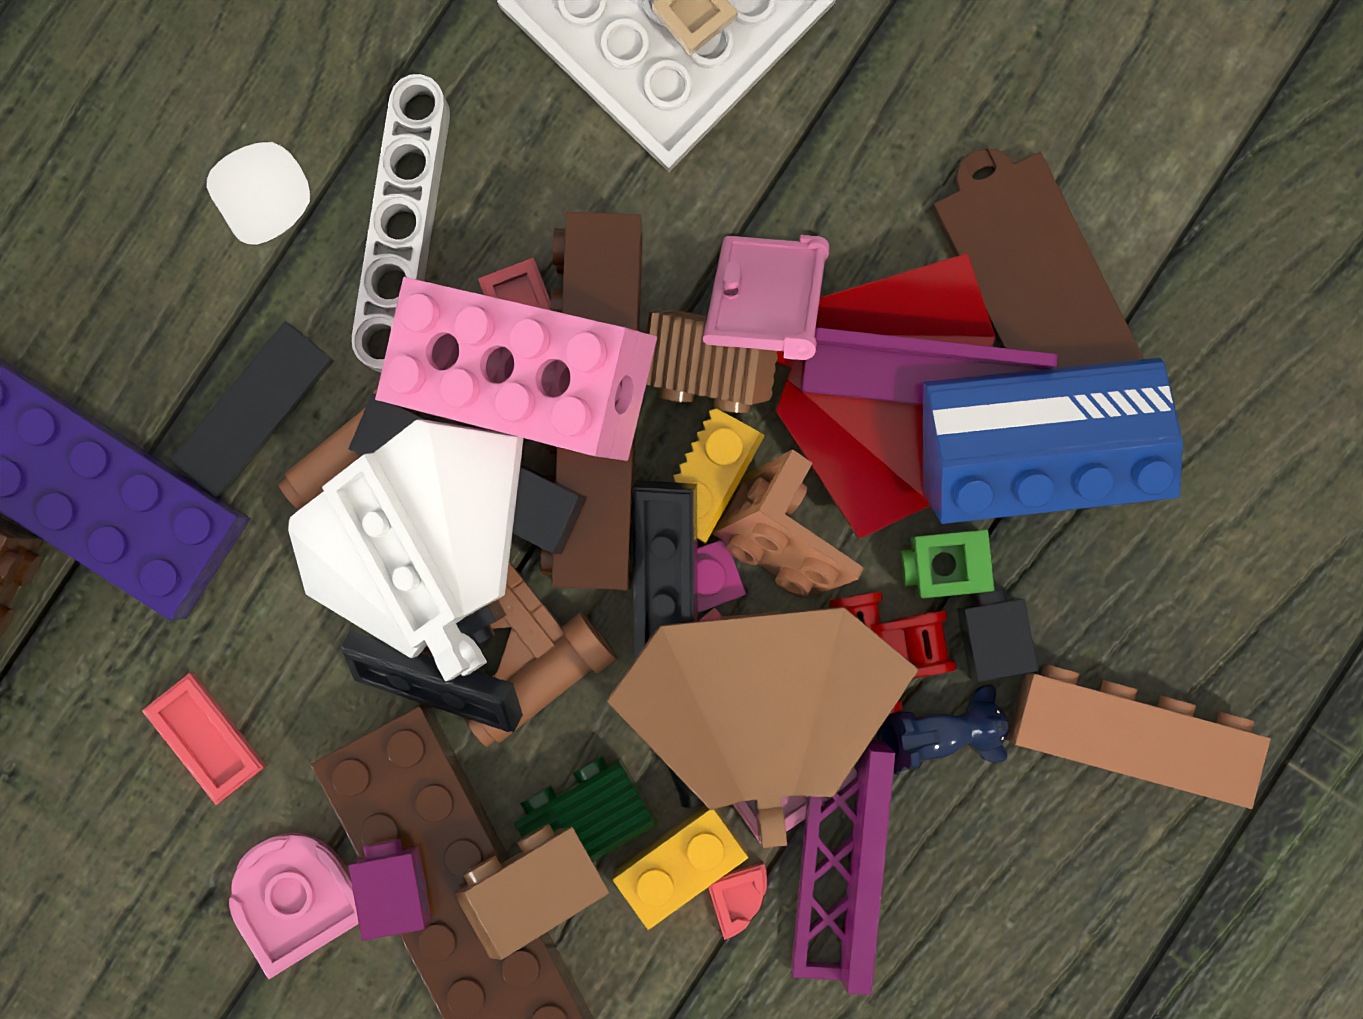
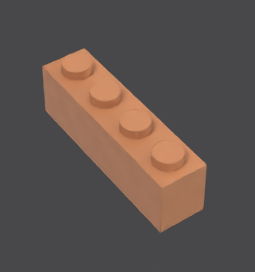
[1006,664,1271,809]

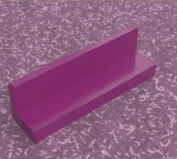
[800,328,1058,405]

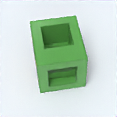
[900,530,994,598]

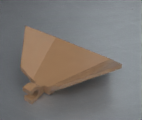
[607,607,919,848]

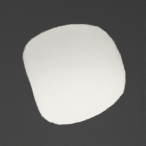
[207,142,310,245]

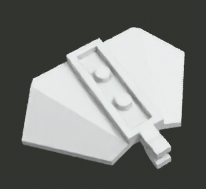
[288,419,524,682]

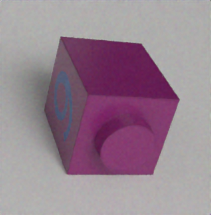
[348,839,432,941]

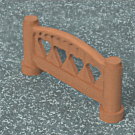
[278,388,618,747]

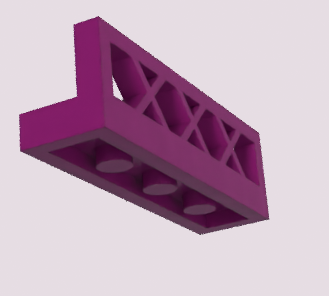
[791,740,895,995]

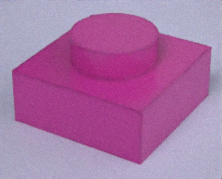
[697,540,747,613]

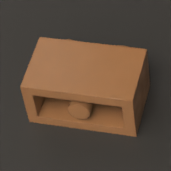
[453,824,609,960]

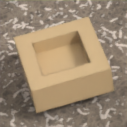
[652,0,738,56]

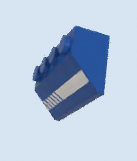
[923,358,1183,524]

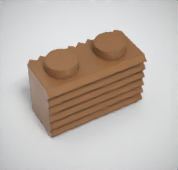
[646,309,778,413]

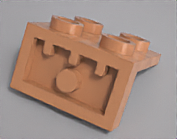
[712,449,863,598]

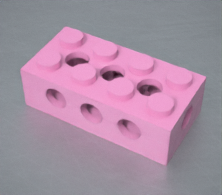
[375,277,657,461]

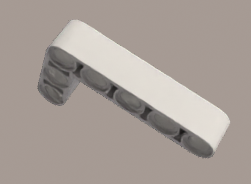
[352,74,450,373]

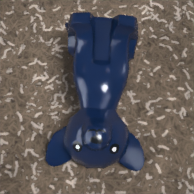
[877,685,1009,775]

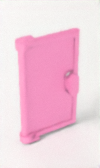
[703,235,830,360]

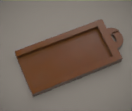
[931,148,1144,369]

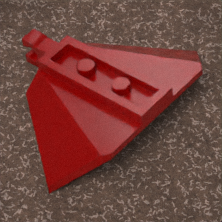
[775,253,996,539]

